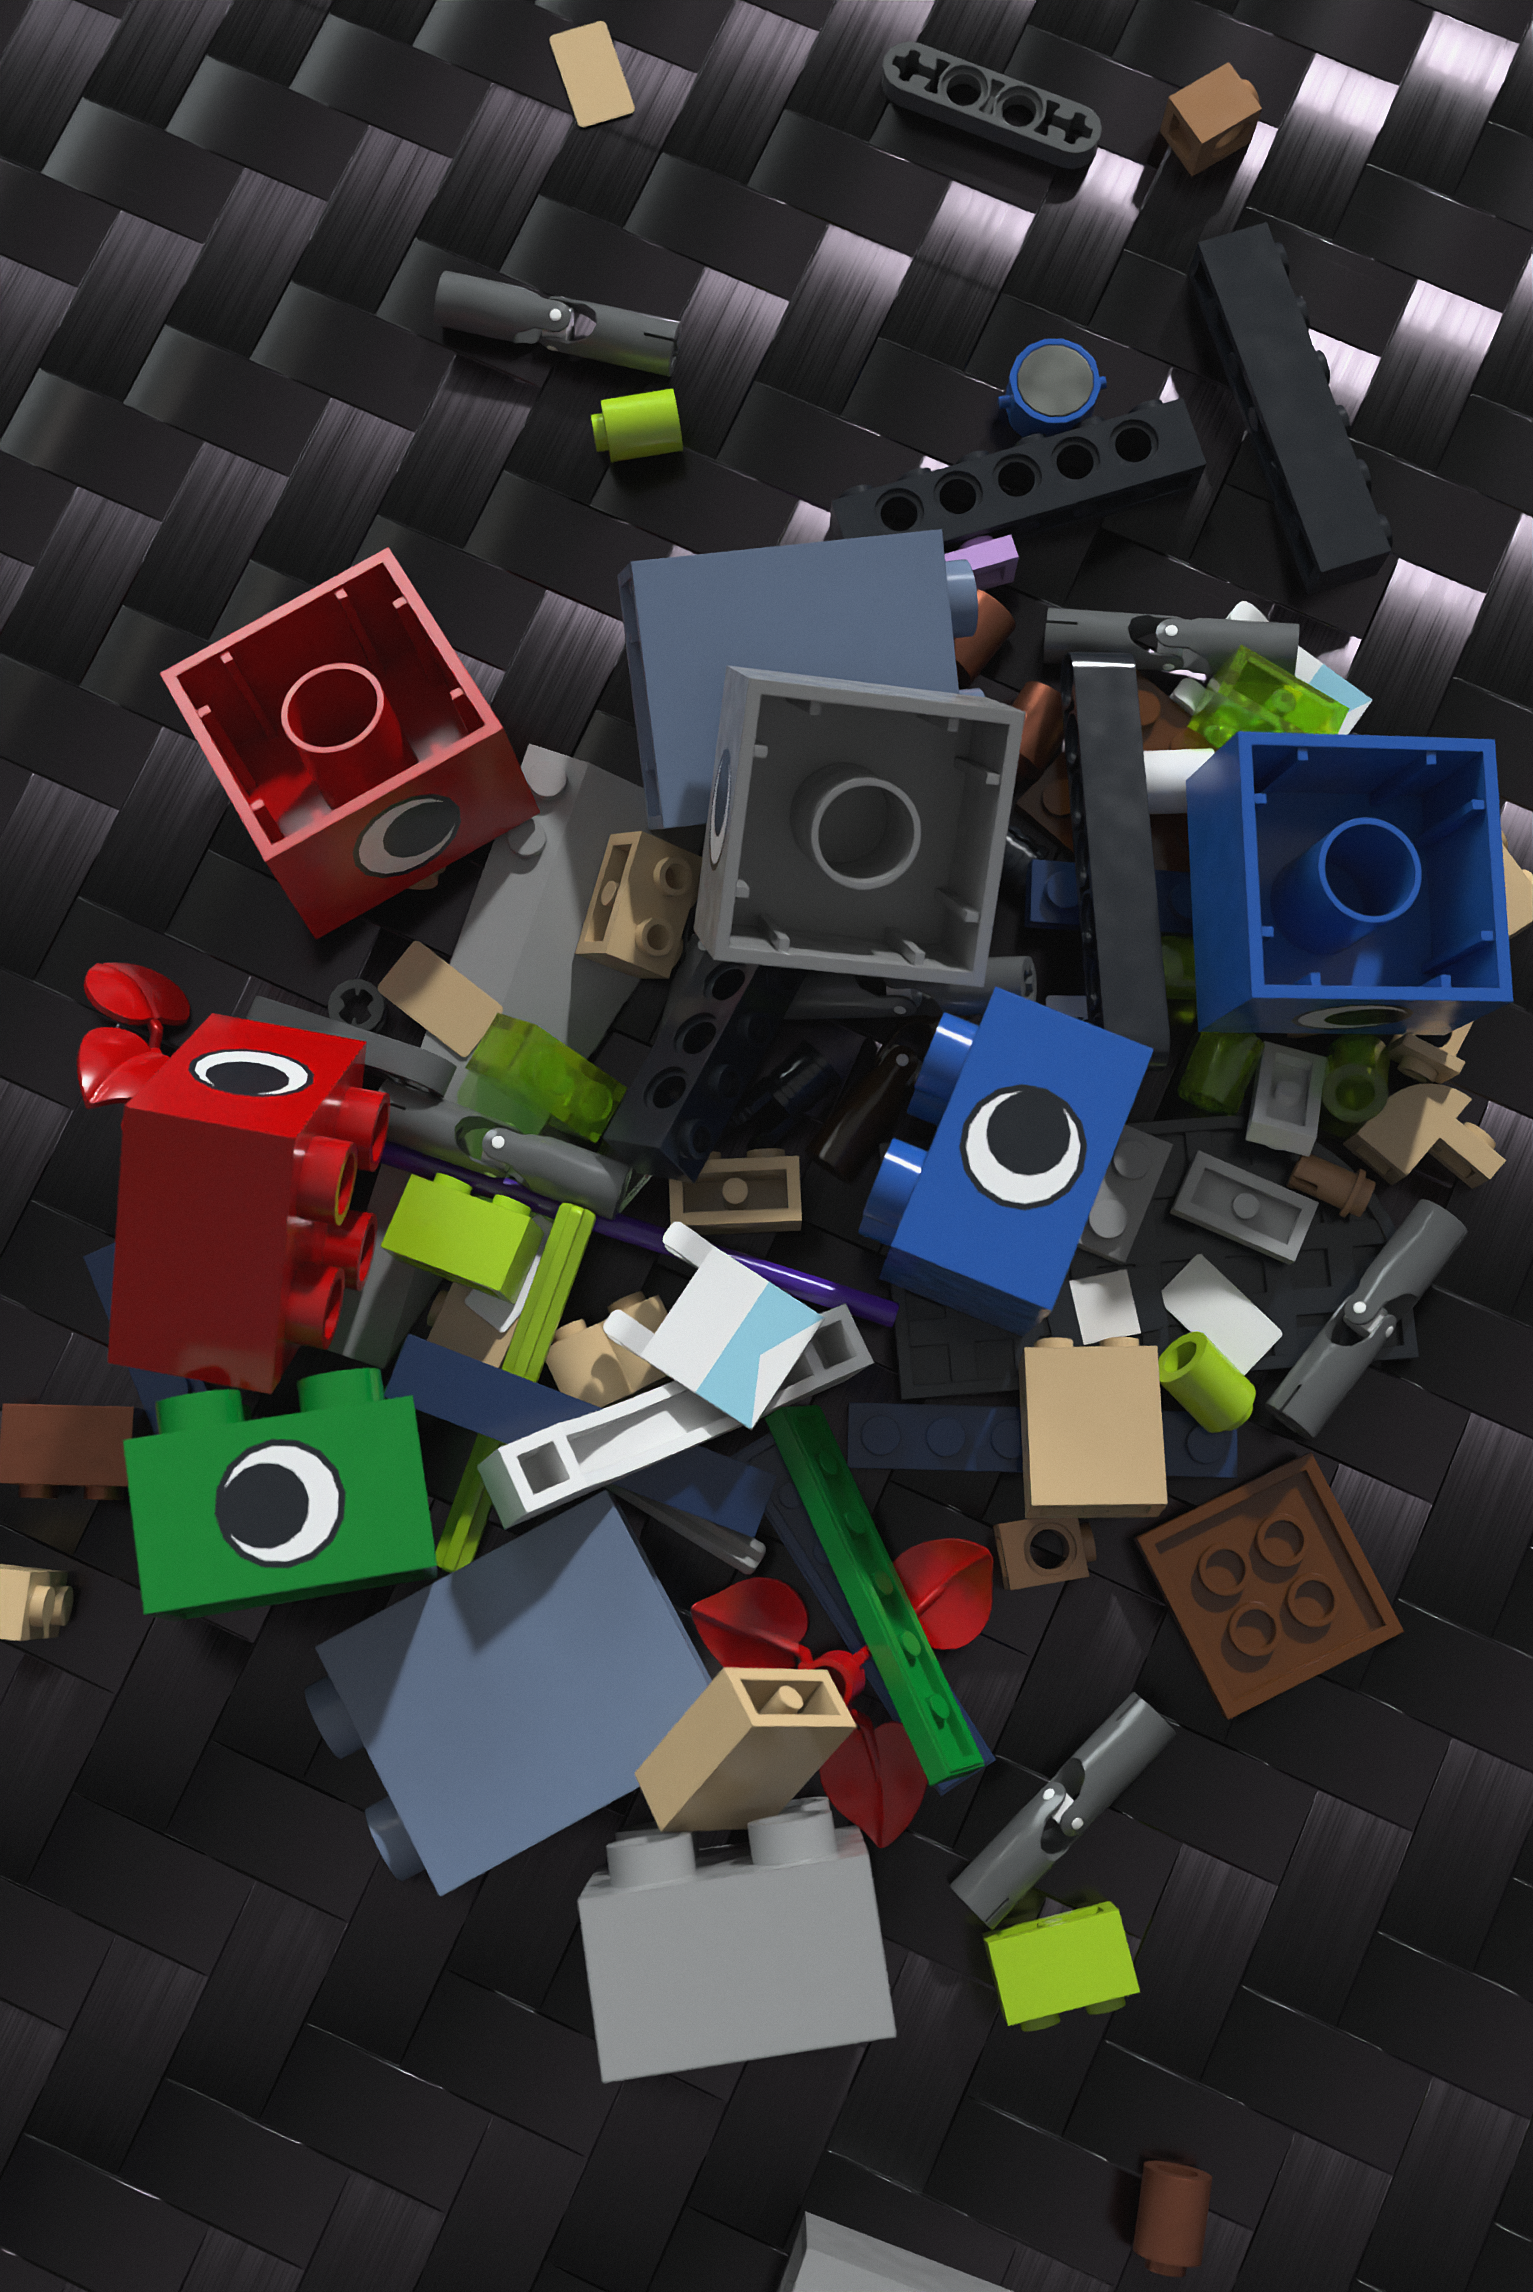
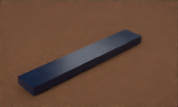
[384,1333,777,1538]
[730,1431,996,1796]

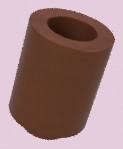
[954,589,1016,686]
[1011,681,1064,782]
[1133,2161,1212,2277]

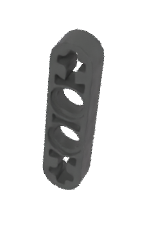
[882,41,1102,169]
[246,996,457,1098]

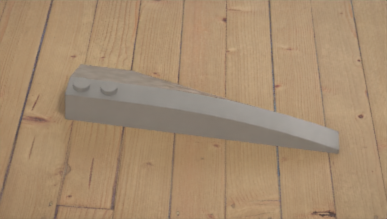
[326,744,707,1370]

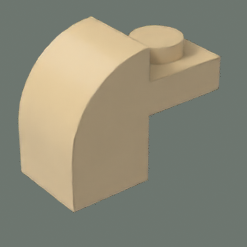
[1343,1084,1506,1189]

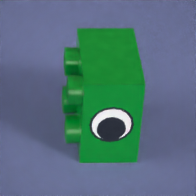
[123,1368,437,1622]

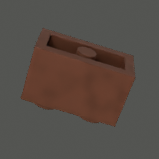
[0,1403,149,1500]

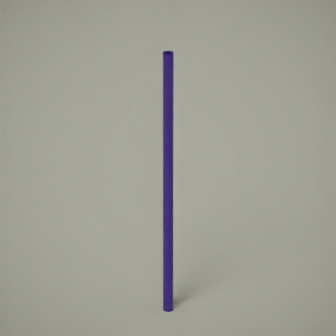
[379,1140,900,1328]

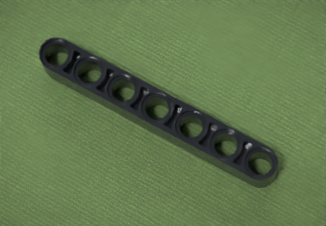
[1060,652,1170,1072]

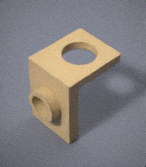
[1383,1021,1473,1084]

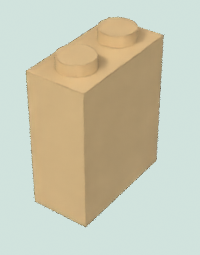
[1018,1337,1168,1519]
[634,1667,857,1832]

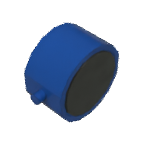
[998,339,1107,438]

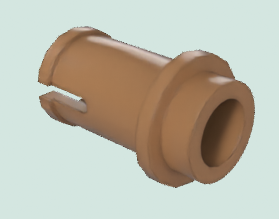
[1286,1154,1376,1218]

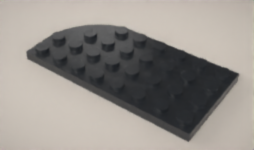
[878,1115,1419,1401]

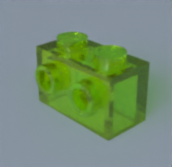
[1187,644,1350,749]

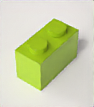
[380,1173,545,1305]
[982,1901,1140,2031]

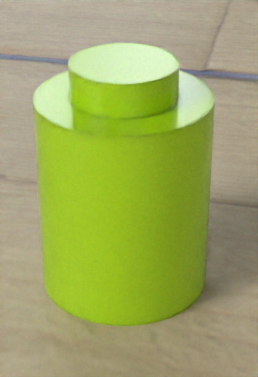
[591,388,683,463]
[1158,1331,1256,1433]

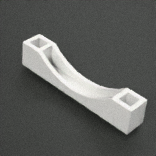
[477,1303,874,1529]

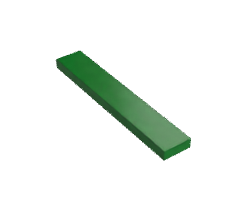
[765,1405,985,1786]

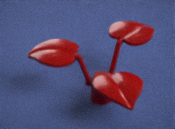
[77,962,190,1130]
[691,1538,993,1848]

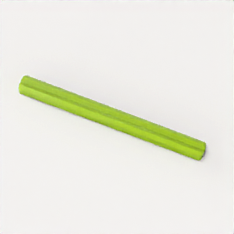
[435,1202,596,1573]

